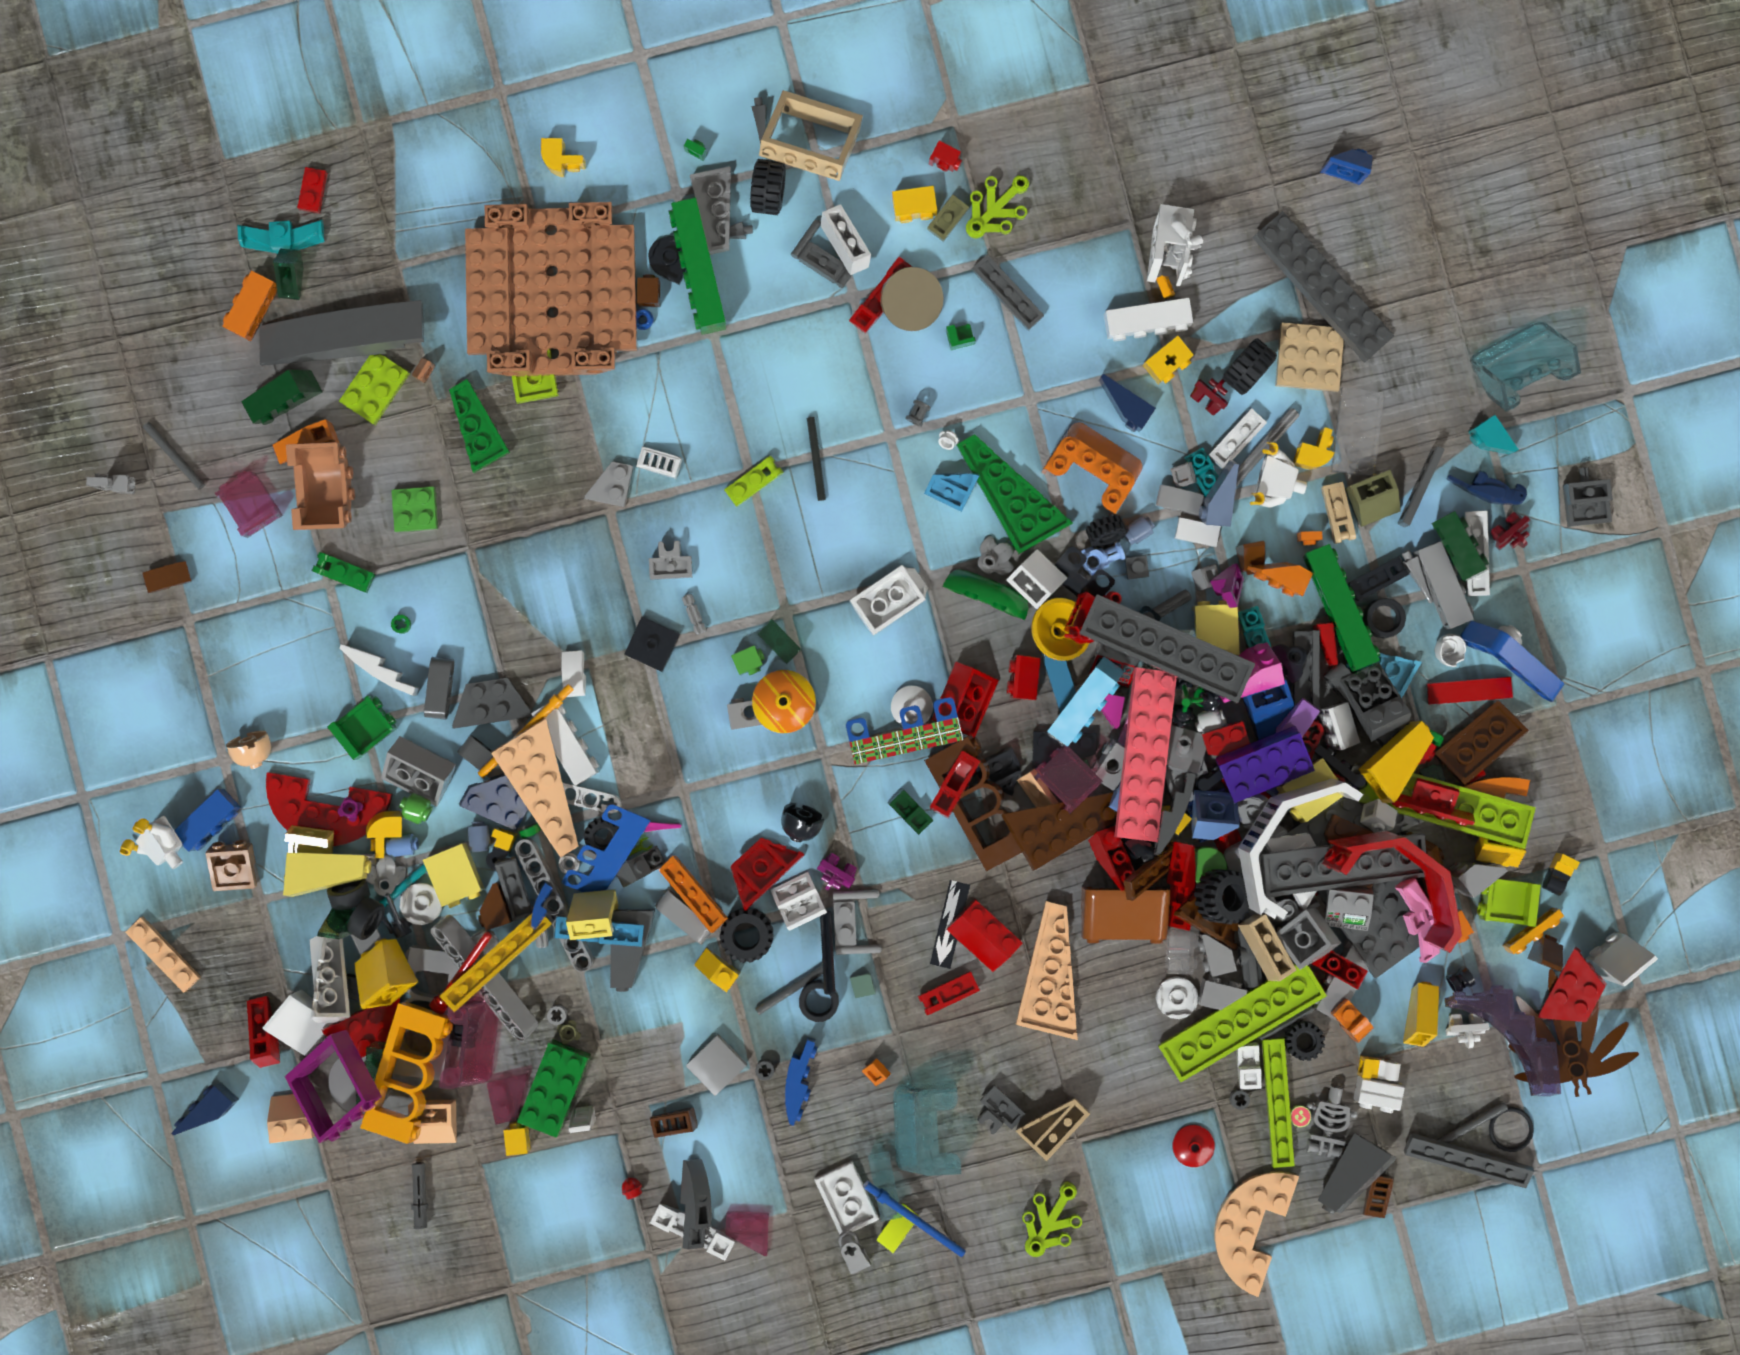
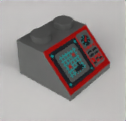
[1088,643,1139,688]

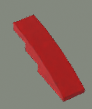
[1167,842,1196,931]

